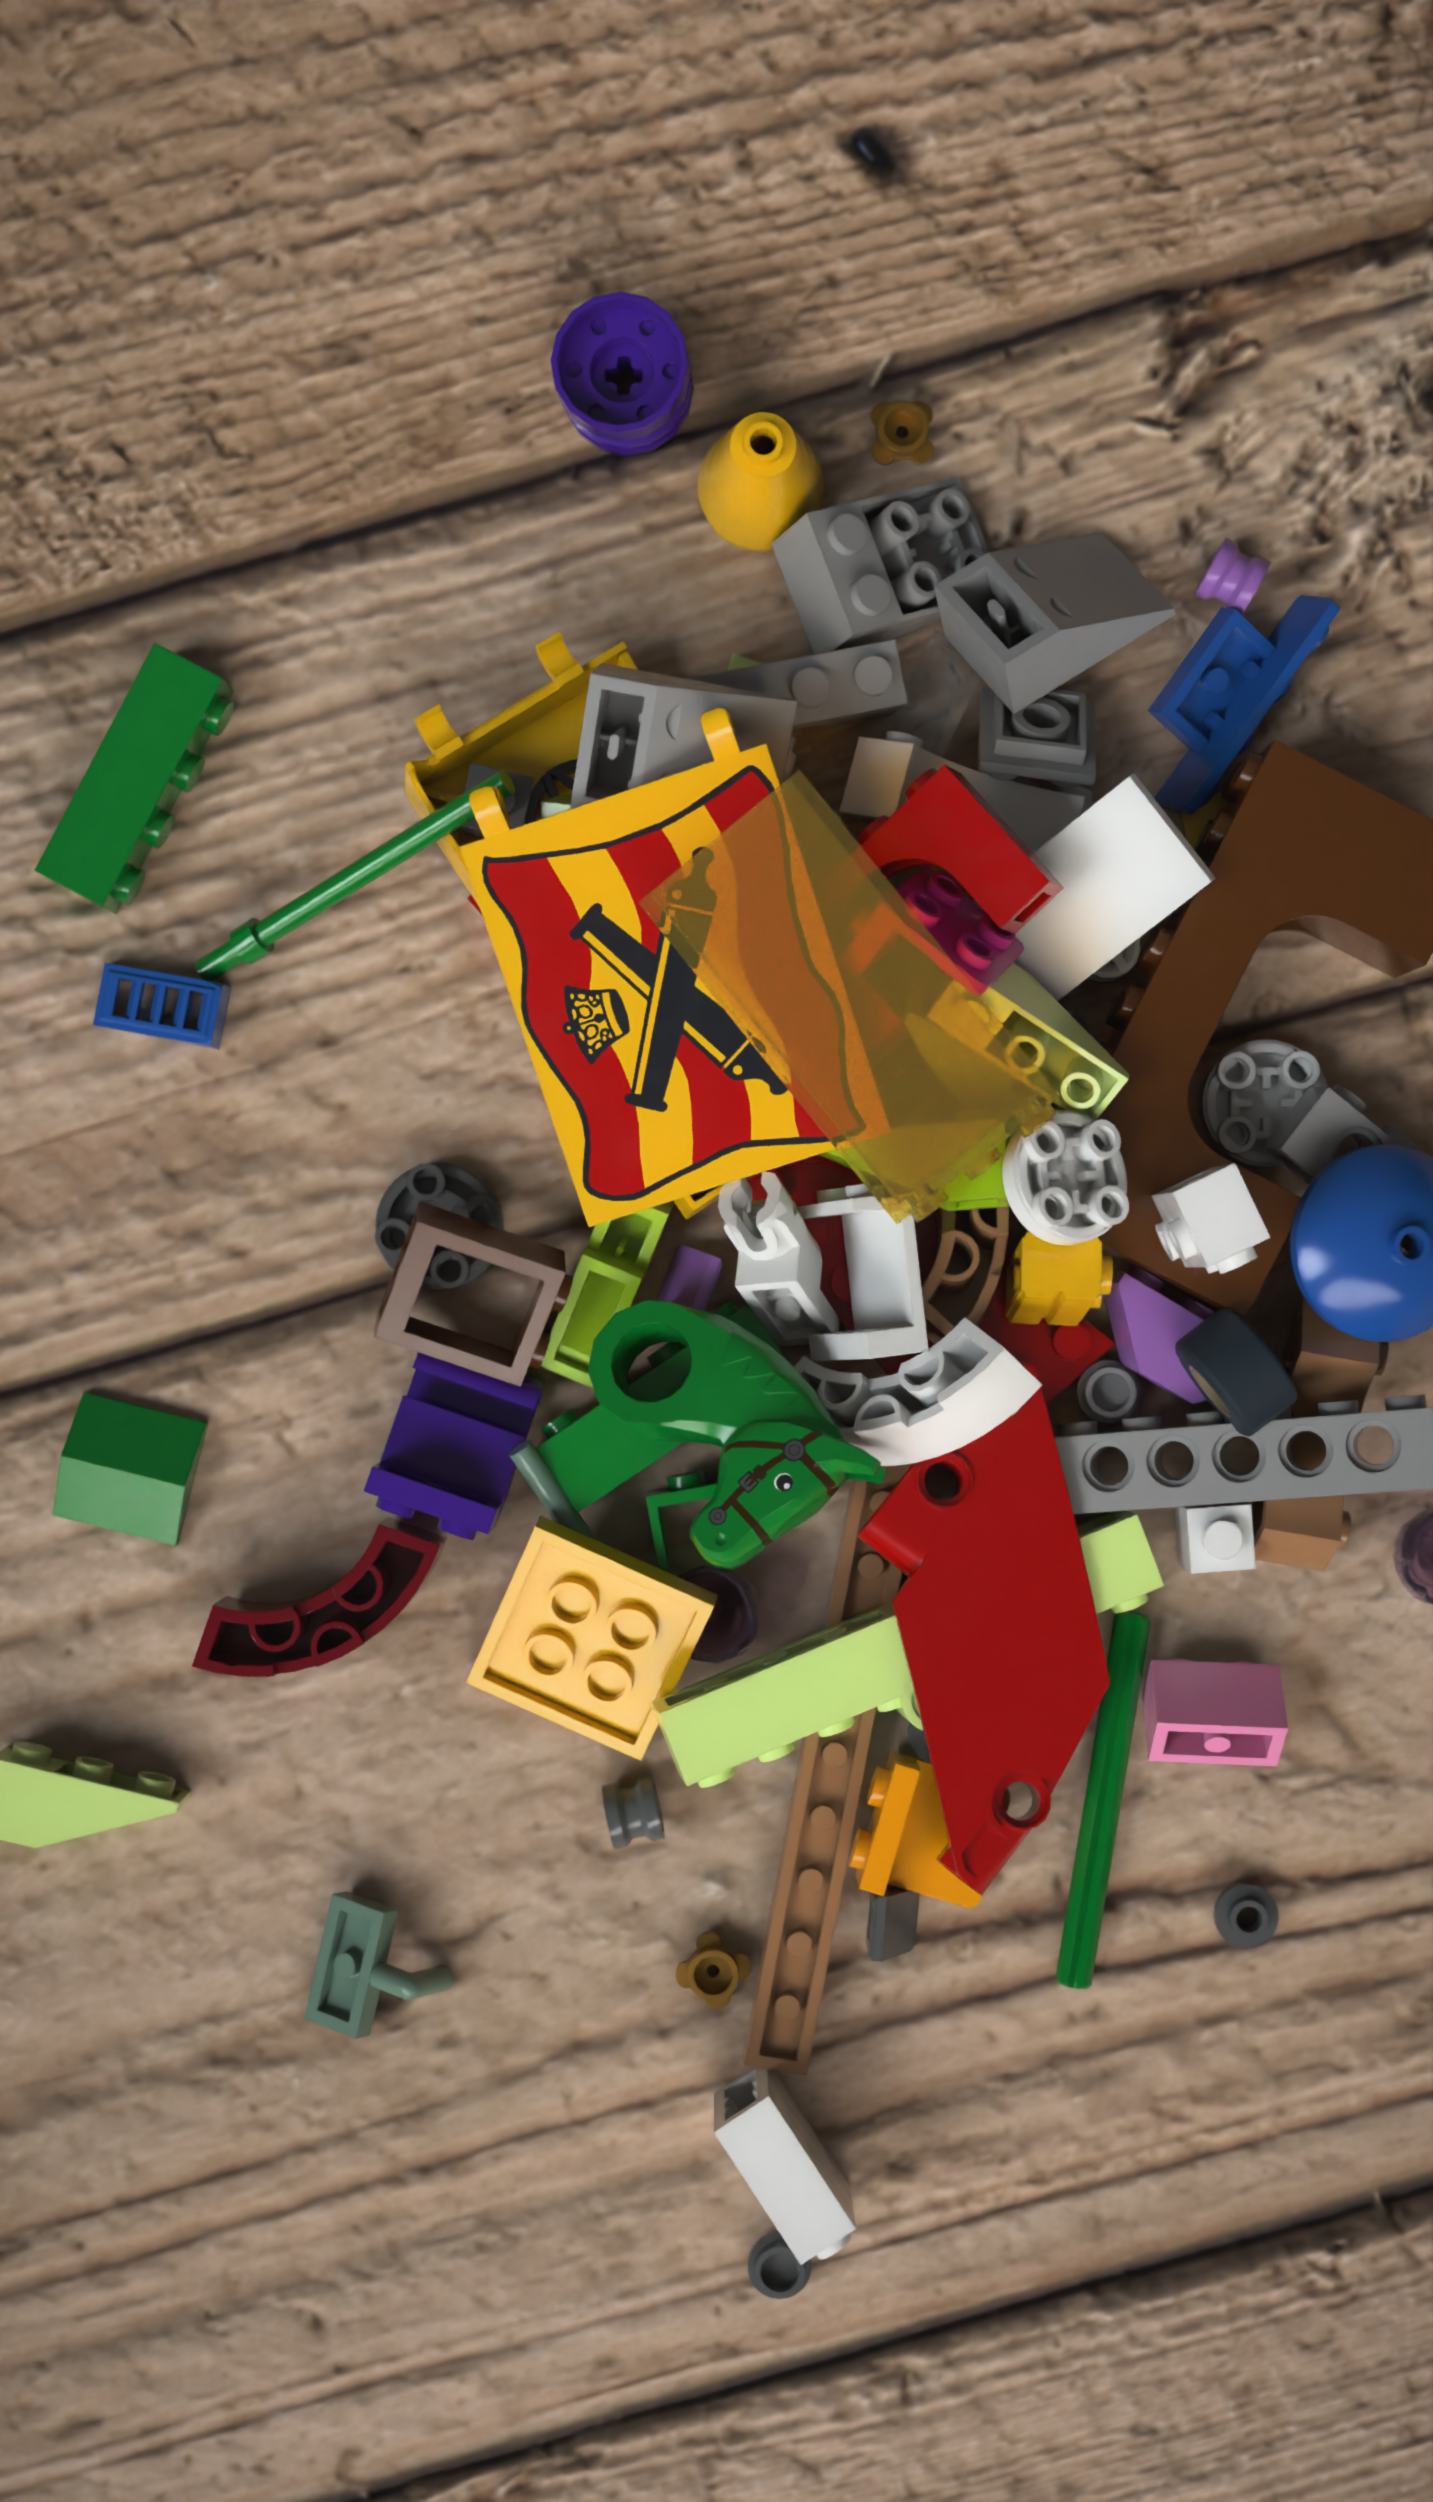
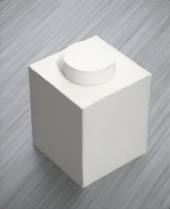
[1174,1502,1256,1574]

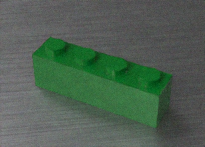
[34,642,234,915]
[536,1301,785,1513]

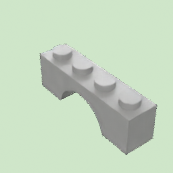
[686,640,908,729]

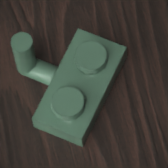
[304,1891,454,2039]

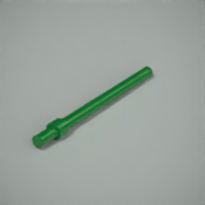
[195,770,515,982]

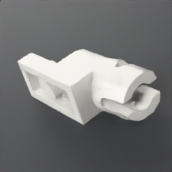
[718,1171,840,1347]

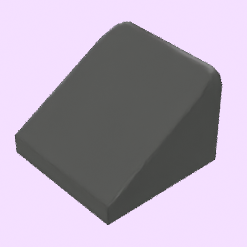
[866,1884,920,1962]

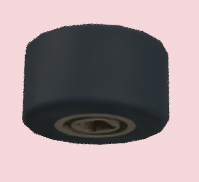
[1175,1308,1297,1436]

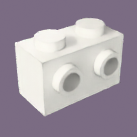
[1151,1163,1271,1274]

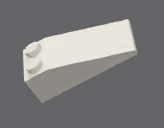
[945,773,1216,1001]

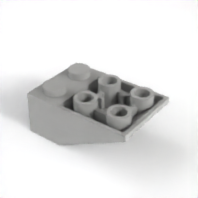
[771,477,989,655]
[934,533,1176,714]
[570,663,798,808]

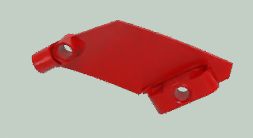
[857,1364,1110,1896]

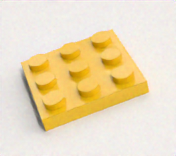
[466,1515,718,1761]

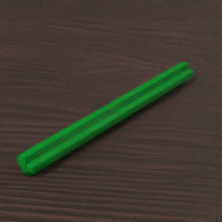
[1056,1611,1151,1989]

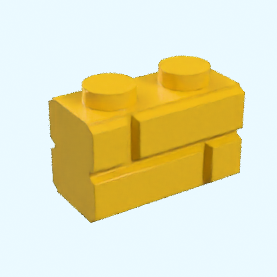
[1005,1231,1113,1326]

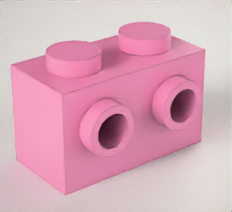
[1142,1658,1288,1766]

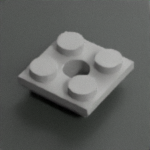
[978,687,1096,788]

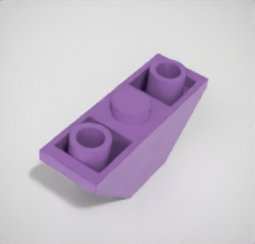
[1104,1265,1271,1404]

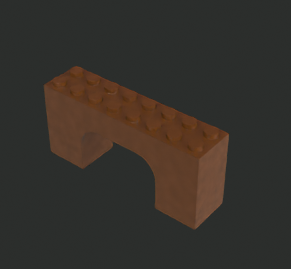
[1062,739,1433,1317]

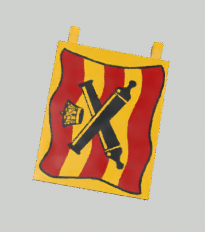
[459,708,891,1227]

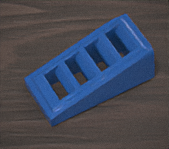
[93,963,232,1050]

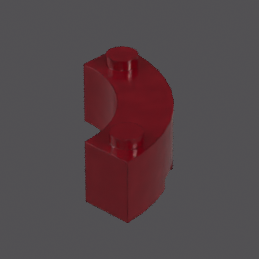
[192,1517,447,1677]

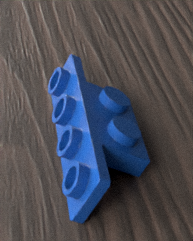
[1148,595,1340,815]

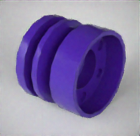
[551,292,694,456]

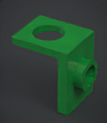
[646,1470,718,1571]

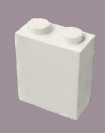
[714,2067,856,2265]

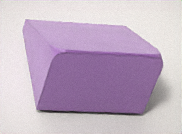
[658,1245,723,1311]

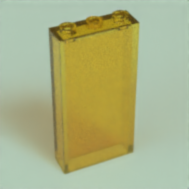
[638,770,1060,1224]

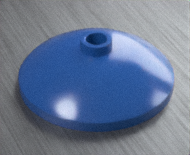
[1290,1145,1433,1342]

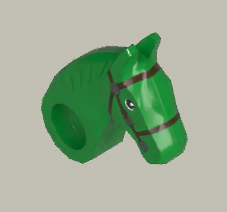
[588,1300,887,1570]

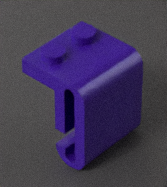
[364,1352,546,1540]

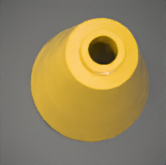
[698,412,824,552]

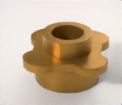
[870,401,934,466]
[675,1932,751,2009]

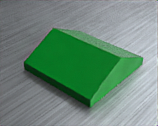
[53,1392,209,1546]

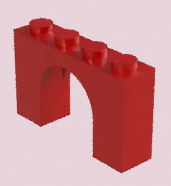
[812,764,1064,1068]

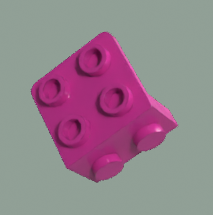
[838,865,1024,995]

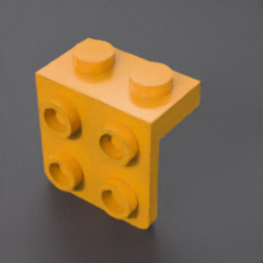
[848,1750,1011,1908]

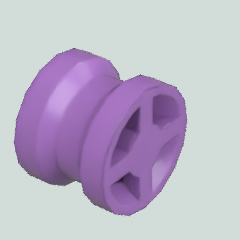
[1194,537,1271,615]

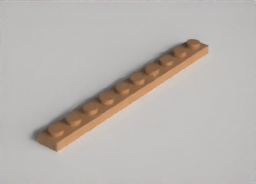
[742,1463,912,2076]

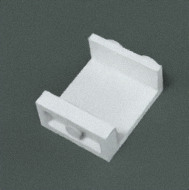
[797,1182,929,1361]

